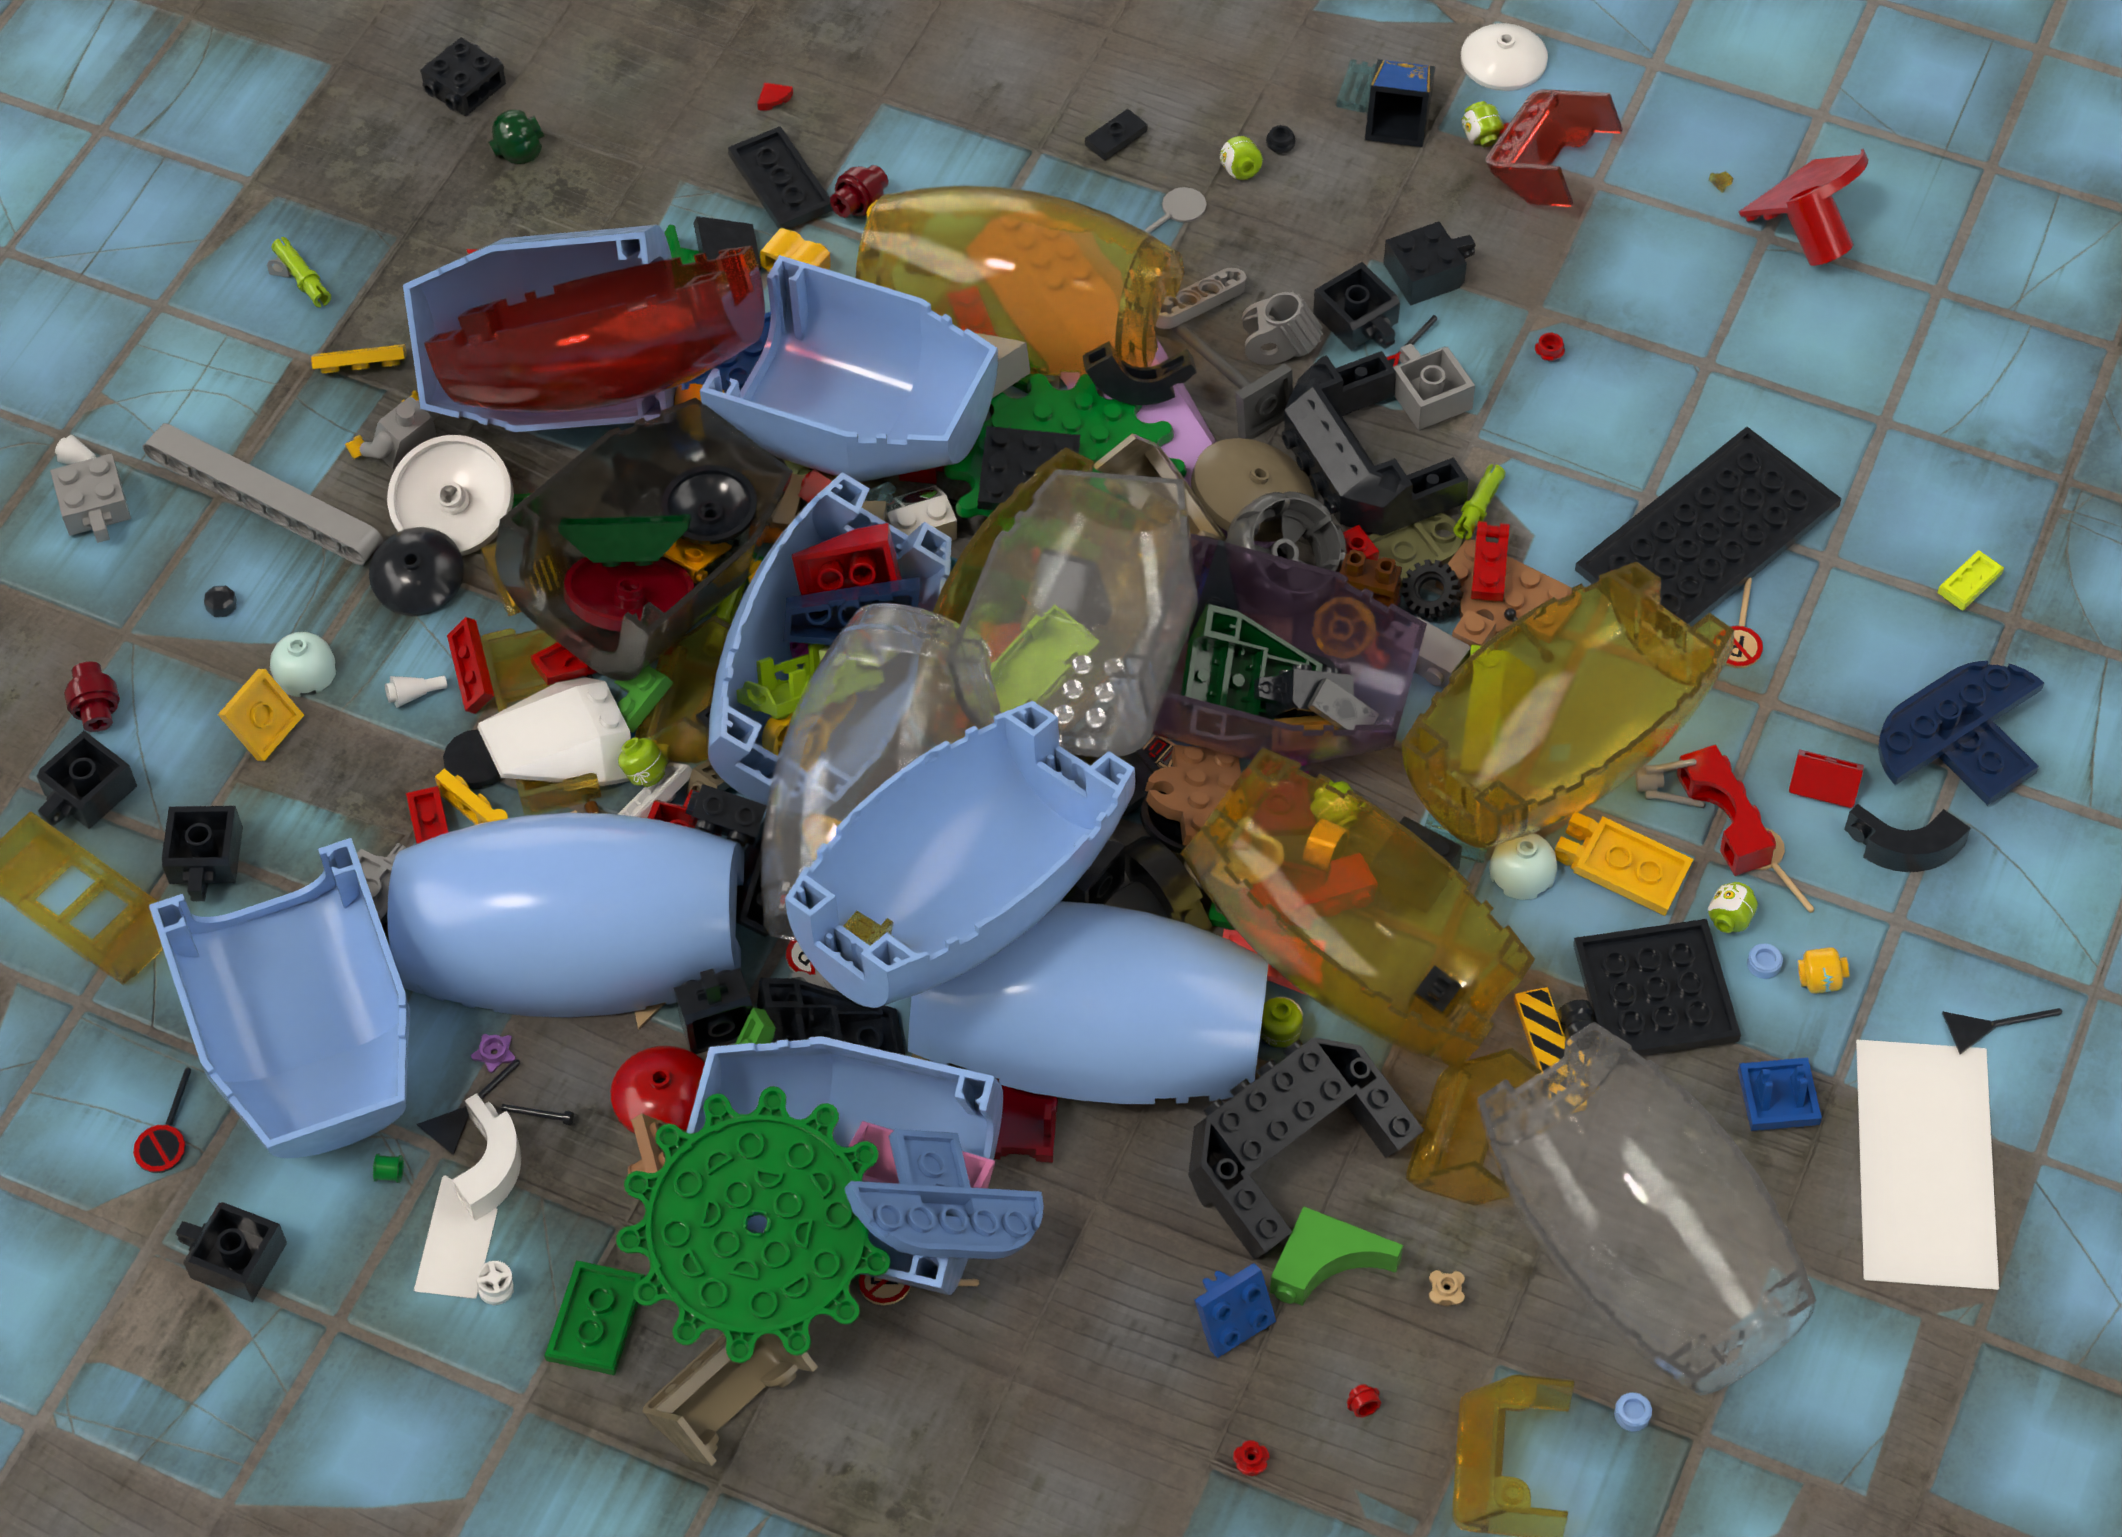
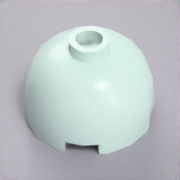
[270,632,336,697]
[1489,831,1557,900]

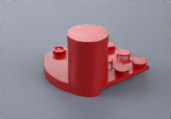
[1738,149,1868,266]

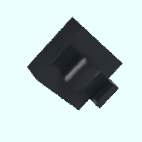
[1413,965,1462,1014]

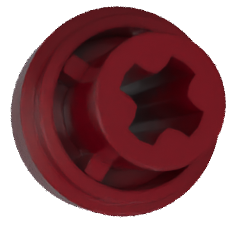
[830,165,889,218]
[64,661,120,732]

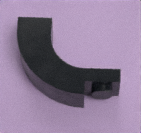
[1082,341,1197,405]
[1844,804,1971,872]
[1125,836,1212,930]

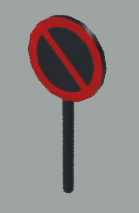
[133,1067,191,1173]

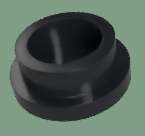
[1266,125,1296,153]

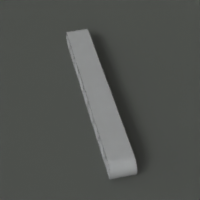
[143,423,383,565]

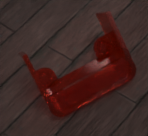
[1486,89,1623,207]

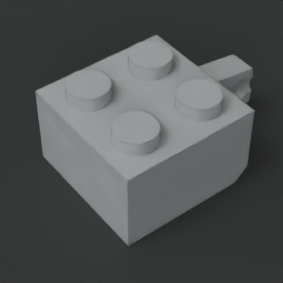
[1393,344,1475,431]
[50,453,131,543]

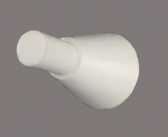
[55,435,96,465]
[385,676,447,708]

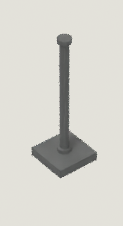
[1145,297,1293,440]

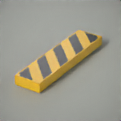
[1514,987,1588,1117]

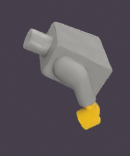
[345,390,439,469]

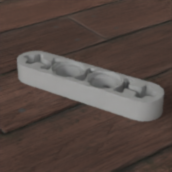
[1151,268,1246,329]

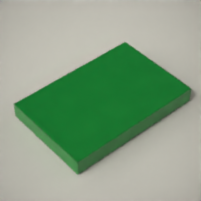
[544,1260,645,1376]

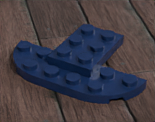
[1878,661,2044,805]

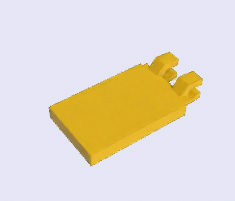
[1555,811,1694,916]

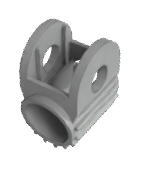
[1242,291,1323,365]

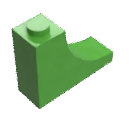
[1270,1207,1403,1306]

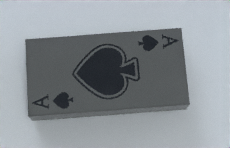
[1307,678,1379,743]

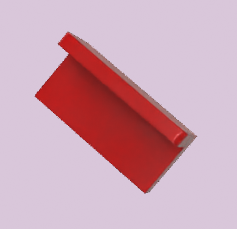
[1789,749,1864,808]

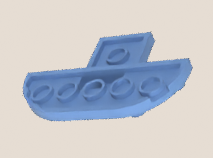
[845,1129,1043,1259]

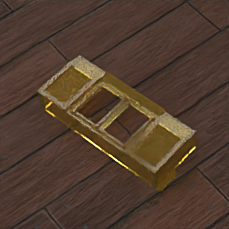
[481,624,602,816]
[0,811,163,985]

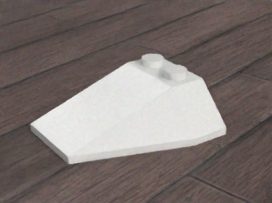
[477,677,631,786]

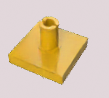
[218,669,304,761]

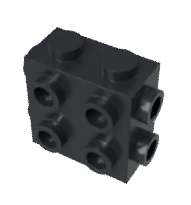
[420,37,506,117]
[685,784,767,848]

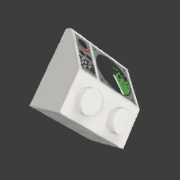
[885,485,957,541]

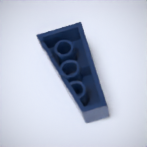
[783,577,920,651]

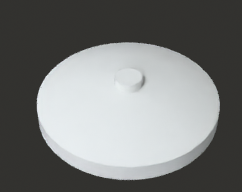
[387,435,514,556]

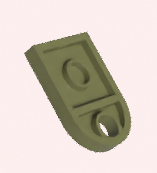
[1368,513,1462,588]

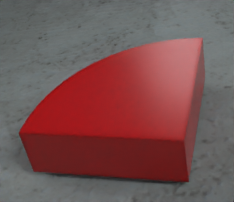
[757,82,793,111]

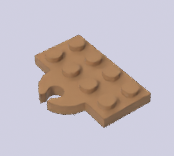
[1436,538,1579,642]
[1145,745,1251,852]

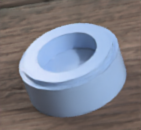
[1747,944,1783,979]
[1614,1393,1652,1432]

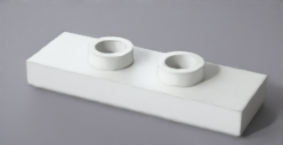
[618,762,692,818]

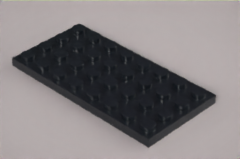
[1575,427,1842,646]

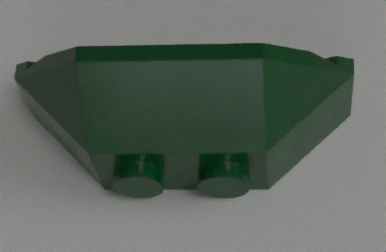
[558,514,691,567]

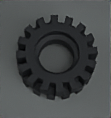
[1401,559,1462,622]

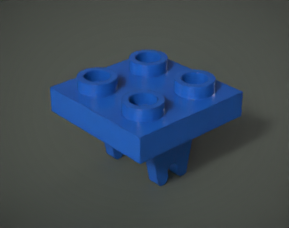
[1738,1057,1822,1131]
[1194,1263,1276,1358]

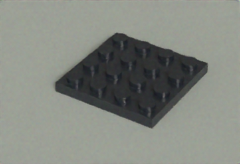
[1573,919,1741,1061]

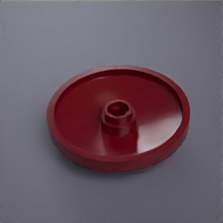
[564,556,694,633]

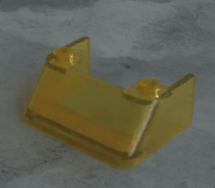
[635,615,731,764]
[1406,1048,1550,1205]
[1452,1375,1574,1537]

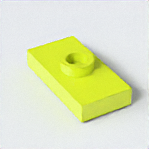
[1937,550,2004,611]

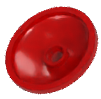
[610,1046,705,1134]

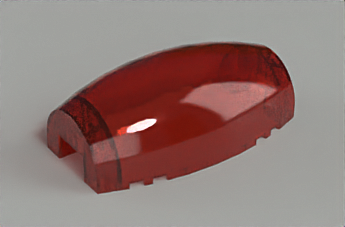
[424,246,765,413]

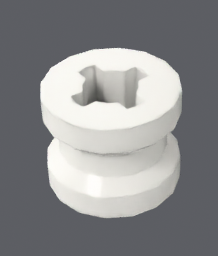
[476,1261,514,1305]

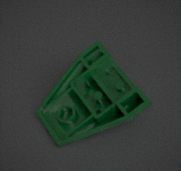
[1179,604,1323,739]

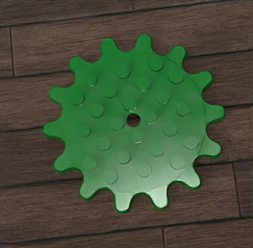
[944,374,1187,566]
[616,1086,890,1363]

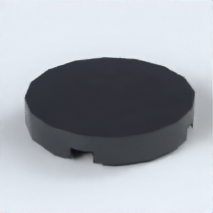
[443,729,501,790]

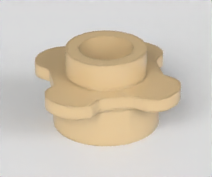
[1429,1270,1465,1306]

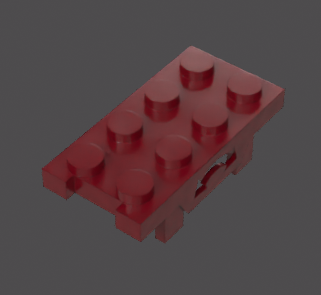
[994,1078,1058,1163]

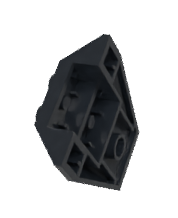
[757,978,906,1056]

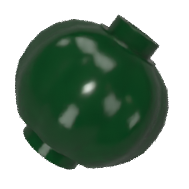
[489,109,545,164]

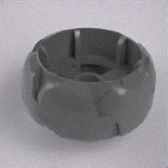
[1225,491,1347,614]

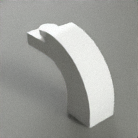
[452,1093,521,1221]

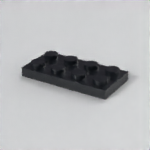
[728,126,834,230]

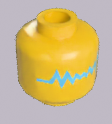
[1798,947,1849,994]

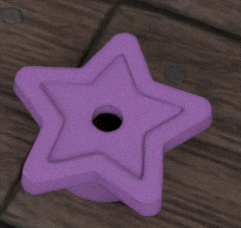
[471,1034,515,1073]

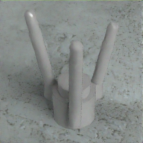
[1635,759,1705,808]

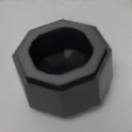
[204,585,237,617]

